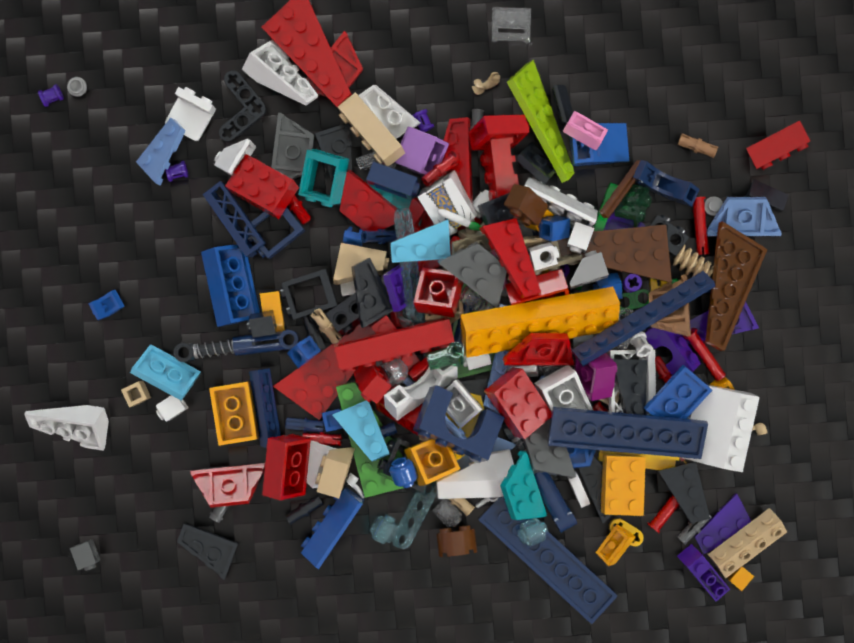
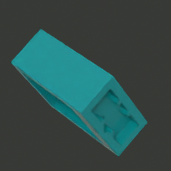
[298,149,349,207]

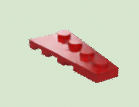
[479,218,541,299]

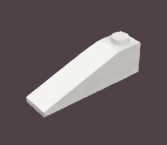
[242,40,318,105]
[25,405,109,451]
[436,449,514,499]

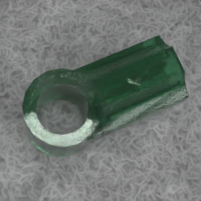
[426,342,466,370]

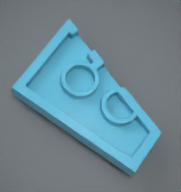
[390,219,451,263]
[333,400,390,462]

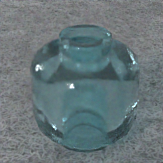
[370,514,398,544]
[518,518,548,546]

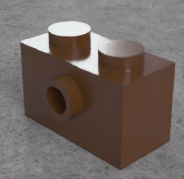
[504,184,548,226]

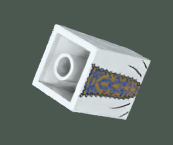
[418,170,477,236]

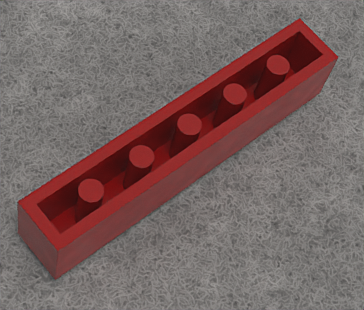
[334,317,455,372]

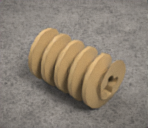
[673,244,714,277]

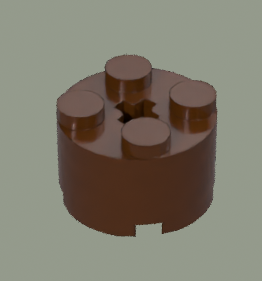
[436,525,477,557]

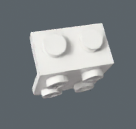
[165,87,216,141]

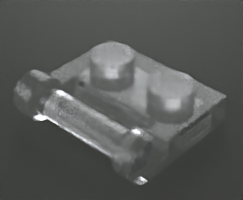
[491,7,531,43]

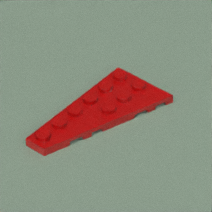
[262,0,352,108]
[273,325,376,420]

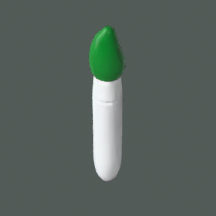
[437,209,481,231]

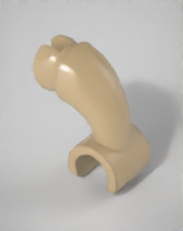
[472,72,501,95]

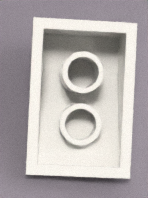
[534,365,593,412]

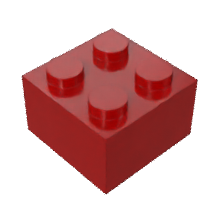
[413,268,463,318]

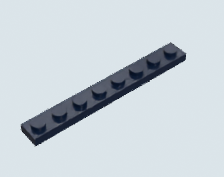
[572,271,715,366]

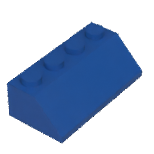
[201,244,260,327]
[301,487,364,569]

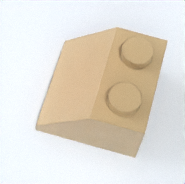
[315,447,355,498]

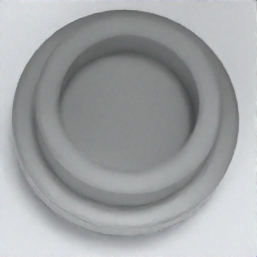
[67,77,87,97]
[704,197,723,216]

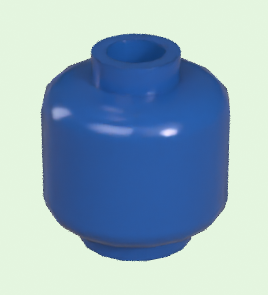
[389,457,418,488]

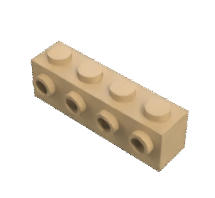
[338,92,405,167]
[708,508,787,578]

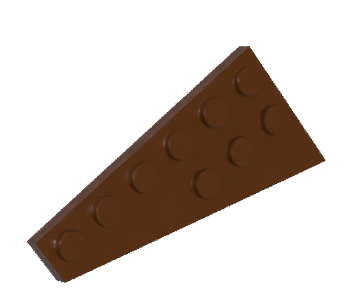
[705,221,767,351]
[557,225,672,283]

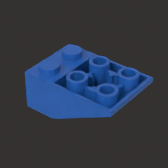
[570,123,629,166]

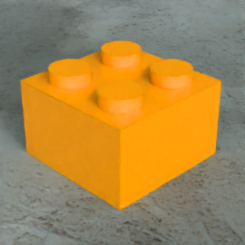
[404,438,460,486]

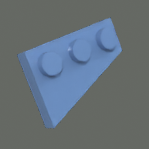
[136,118,186,186]

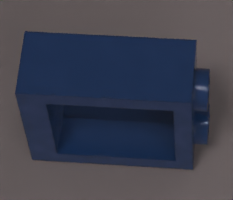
[366,162,421,201]
[244,207,305,259]

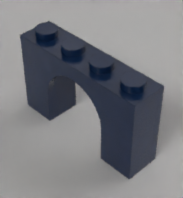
[413,385,504,463]

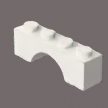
[384,353,458,421]

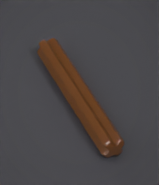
[600,160,640,218]

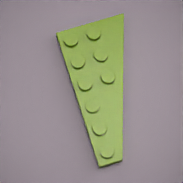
[507,60,575,183]

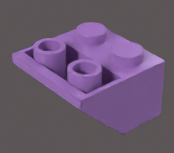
[394,126,449,176]

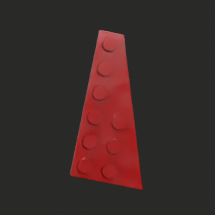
[420,117,473,234]

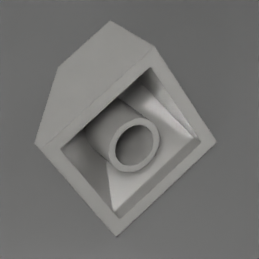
[569,250,609,290]

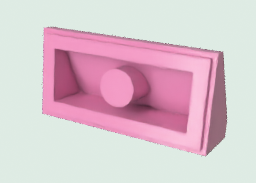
[563,111,608,150]

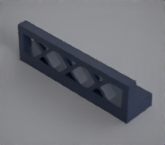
[203,181,266,257]
[249,368,281,448]

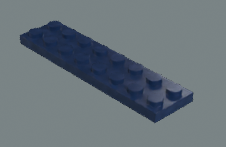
[547,407,708,459]
[478,496,618,624]

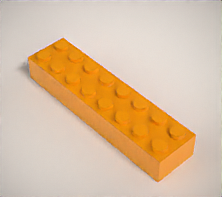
[461,287,620,358]

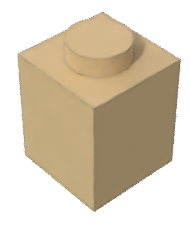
[121,381,151,407]

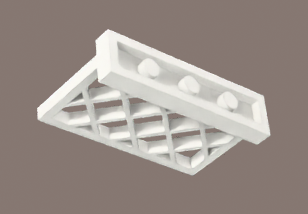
[608,350,656,416]

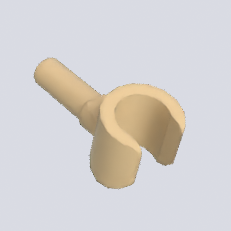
[752,423,767,435]

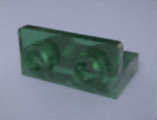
[614,185,652,227]

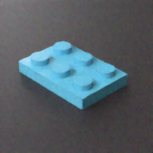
[130,344,201,401]

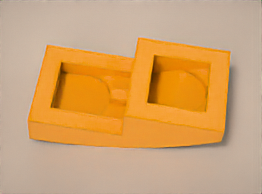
[260,291,285,332]

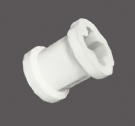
[629,331,653,357]

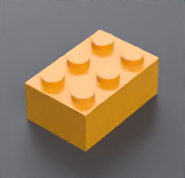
[209,381,260,446]
[601,454,646,516]

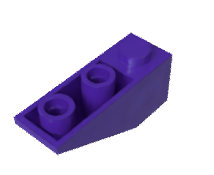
[677,544,730,601]

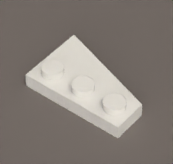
[358,85,420,140]

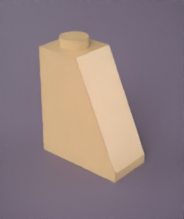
[333,243,389,285]

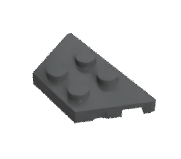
[271,113,315,179]
[438,242,507,308]
[523,418,576,479]

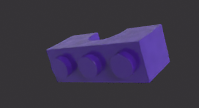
[644,327,701,376]

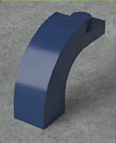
[633,160,700,207]

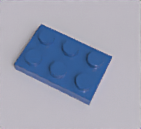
[644,365,713,419]

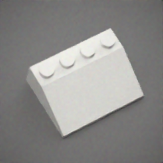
[524,177,598,229]
[683,385,759,472]

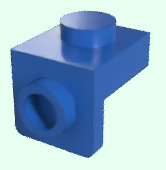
[89,290,125,320]

